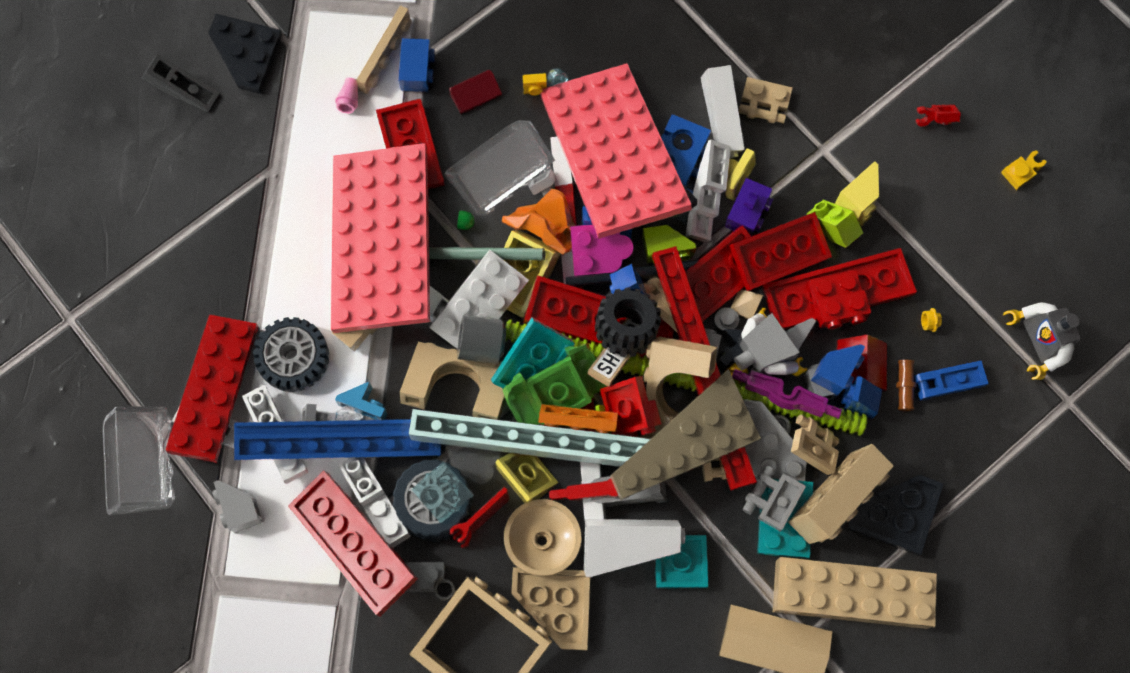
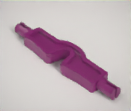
[732,369,842,419]

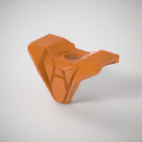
[502,189,575,255]

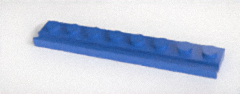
[234,419,441,460]

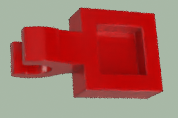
[916,105,961,126]

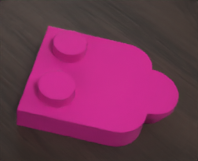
[570,225,633,276]

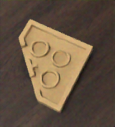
[512,567,590,651]

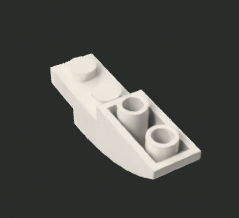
[242,385,309,484]
[338,457,411,548]

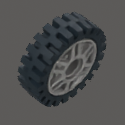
[253,317,329,392]

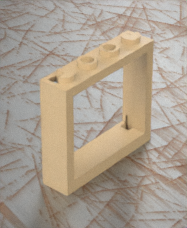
[410,576,553,673]

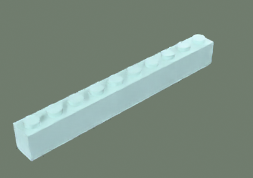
[409,409,650,467]

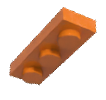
[539,404,618,433]

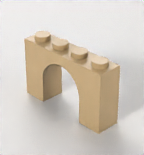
[641,336,717,439]
[400,342,506,420]

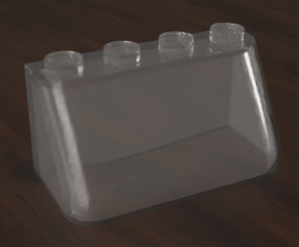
[444,120,556,216]
[103,406,175,515]

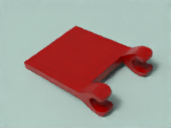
[450,487,510,549]

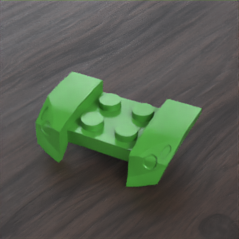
[502,344,607,425]

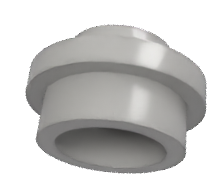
[714,308,739,331]

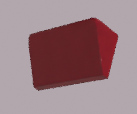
[449,69,502,114]

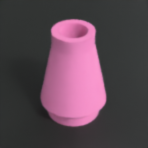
[335,77,358,114]

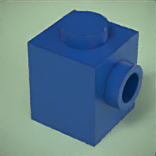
[610,264,646,294]

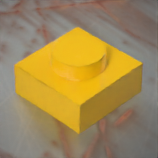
[523,73,547,95]

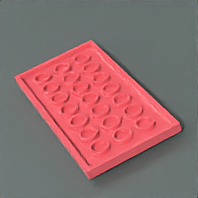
[540,64,691,239]
[331,143,430,333]

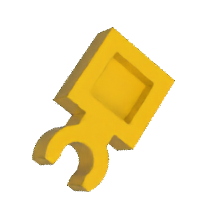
[1001,150,1047,190]

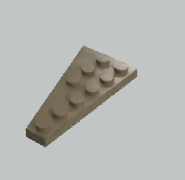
[610,369,761,500]

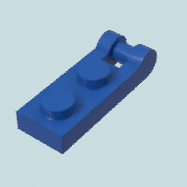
[914,361,989,401]

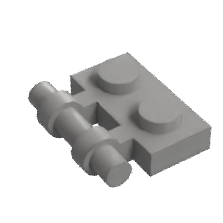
[742,466,806,532]

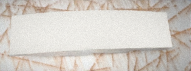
[686,140,731,243]

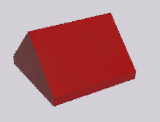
[837,335,887,391]

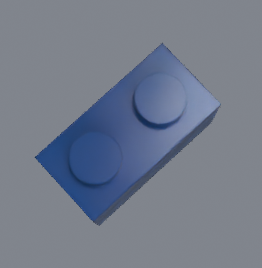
[398,38,435,92]

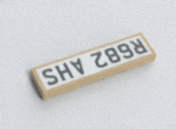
[588,318,639,387]

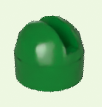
[457,210,475,230]

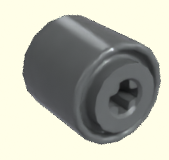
[457,315,506,364]

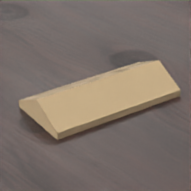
[719,605,832,673]

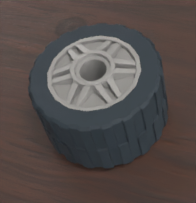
[393,459,473,542]

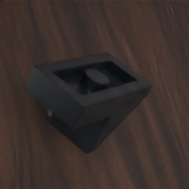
[717,329,743,372]

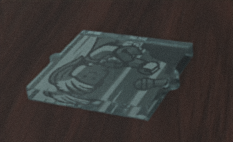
[411,461,474,524]

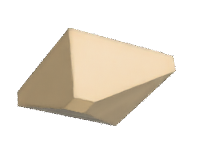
[731,290,763,319]

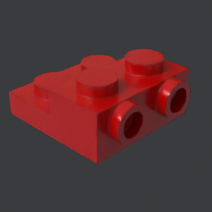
[808,270,871,329]
[600,376,662,437]

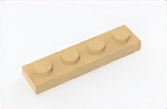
[356,5,411,94]

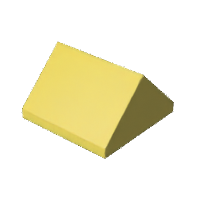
[495,453,558,504]

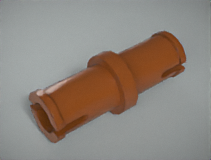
[896,360,916,411]

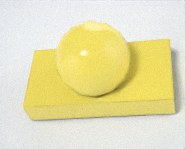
[725,149,756,201]

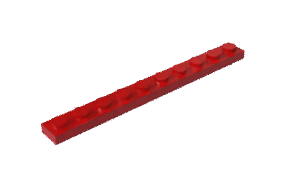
[652,246,757,490]

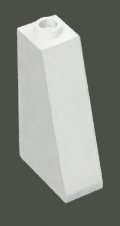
[701,65,744,158]
[584,519,685,577]

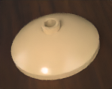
[504,499,581,576]

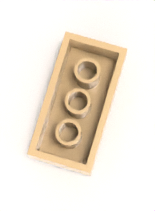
[788,444,893,544]

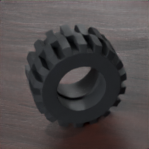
[595,288,661,357]

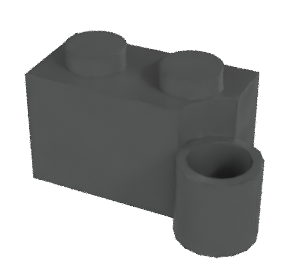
[405,562,456,602]

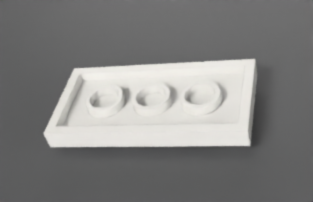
[430,249,529,348]

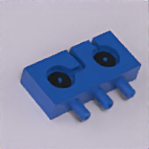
[661,114,711,194]

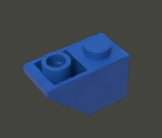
[811,344,865,395]
[841,376,882,419]

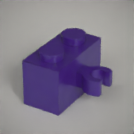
[725,178,773,237]

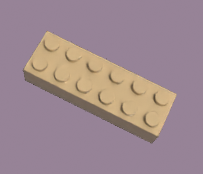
[773,557,937,629]

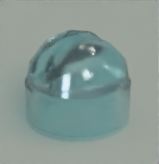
[548,68,568,86]

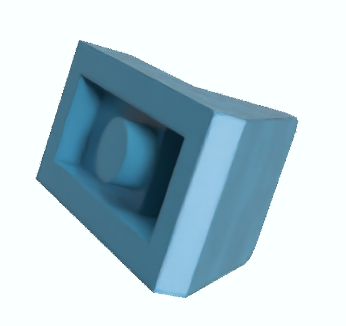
[335,382,388,420]

